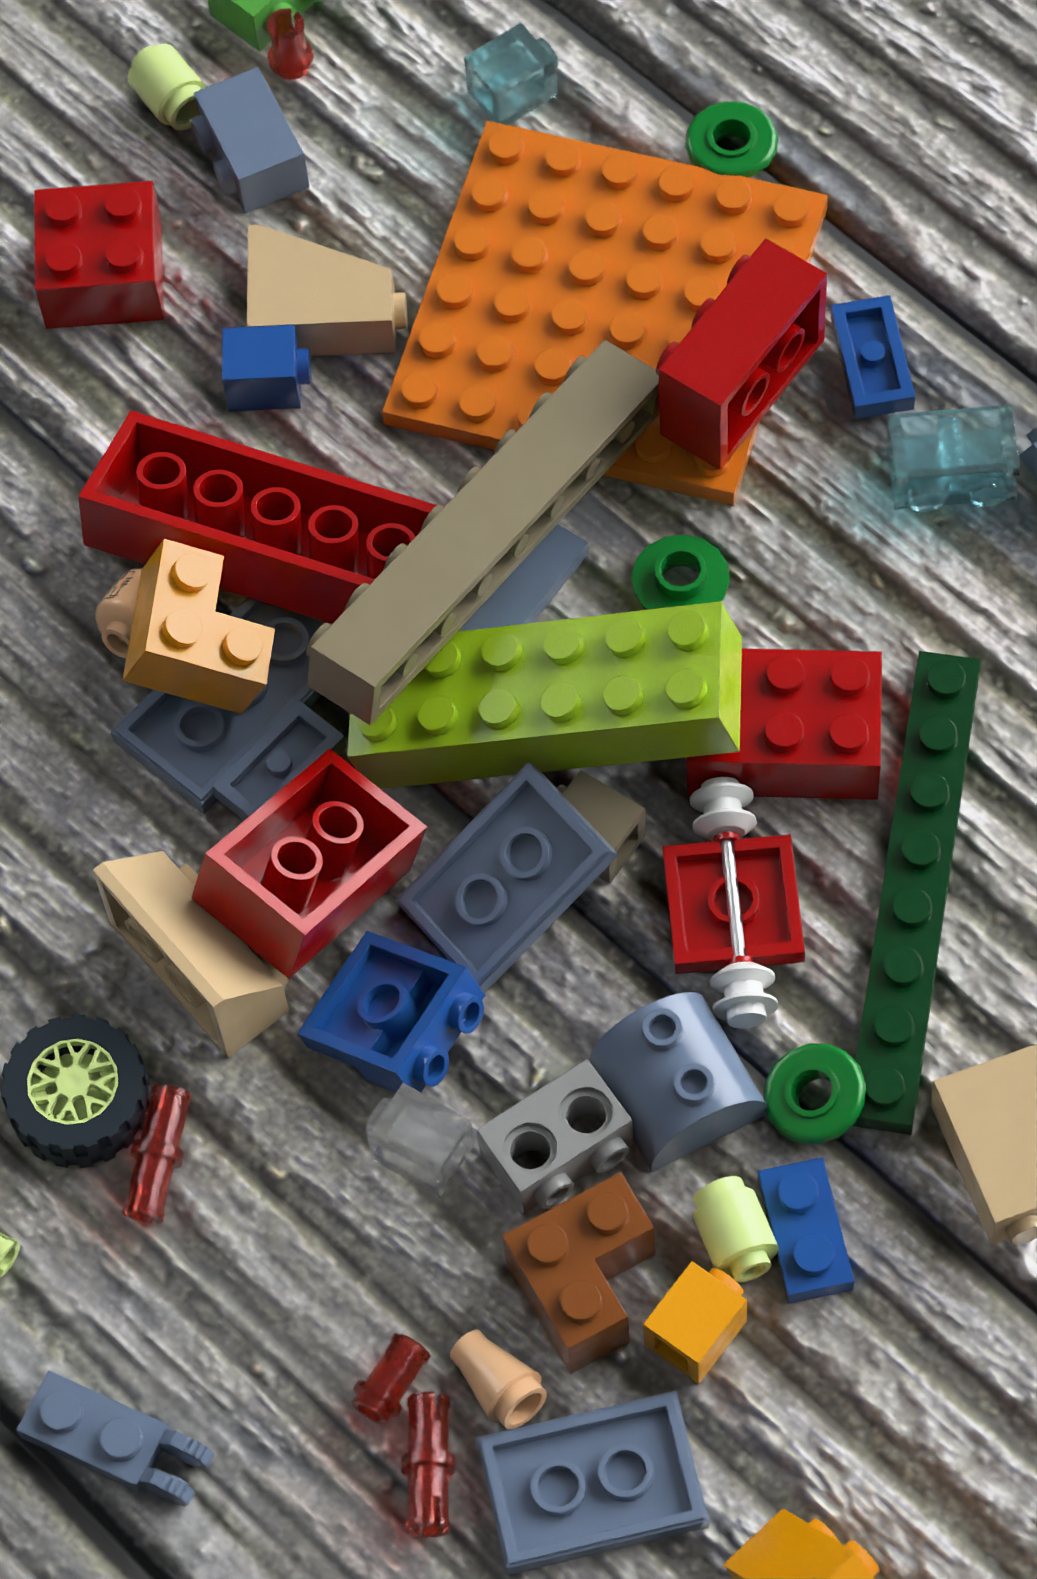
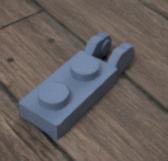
[16,1370,215,1507]

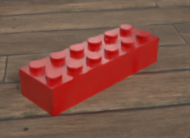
[78,410,437,624]

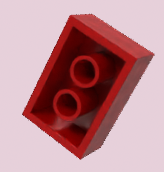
[656,238,827,470]
[686,648,882,800]
[191,748,427,979]

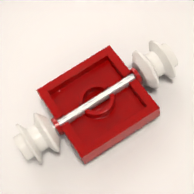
[662,777,805,1029]

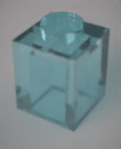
[464,22,559,125]

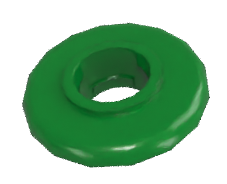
[685,101,778,178]
[631,535,730,610]
[763,1043,866,1144]

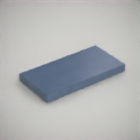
[111,597,332,814]

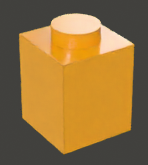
[643,1261,747,1384]

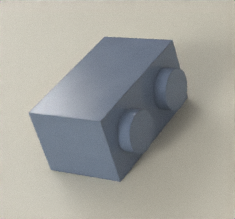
[190,67,310,214]

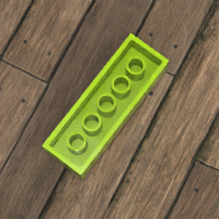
[347,601,742,789]

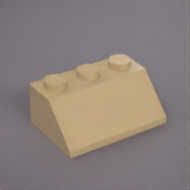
[93,851,289,1058]

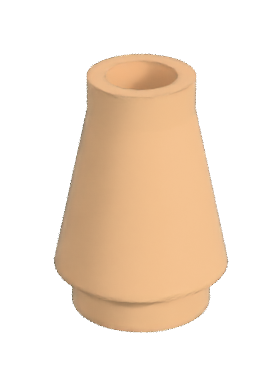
[450,1330,547,1430]

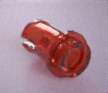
[266,8,314,80]
[352,1333,431,1425]

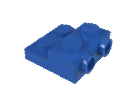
[297,931,485,1100]

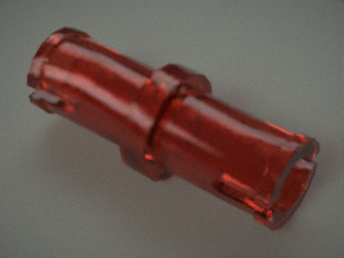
[121,1084,193,1224]
[401,1391,456,1538]

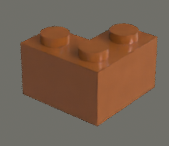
[502,1172,655,1374]

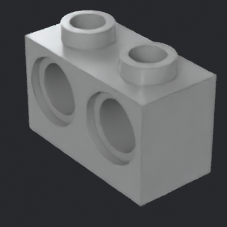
[476,1059,634,1215]

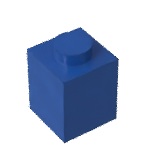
[222,325,312,412]

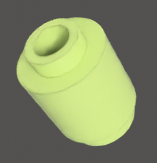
[128,44,206,130]
[692,1176,779,1282]

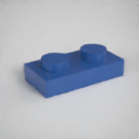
[830,295,915,419]
[758,1157,854,1304]

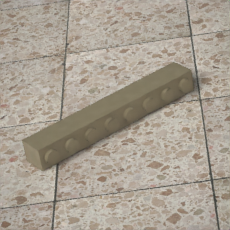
[306,340,659,725]

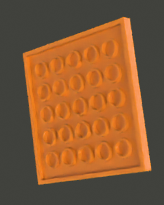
[382,120,828,506]

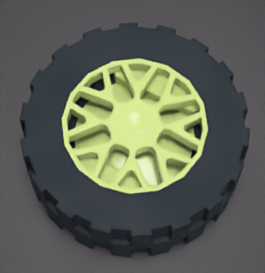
[0,1014,152,1168]

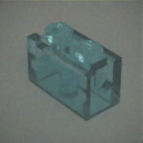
[886,404,1021,512]

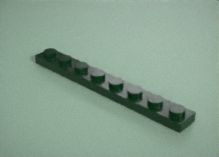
[853,651,982,1135]

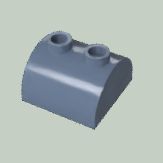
[590,992,768,1172]

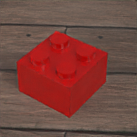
[34,181,164,329]

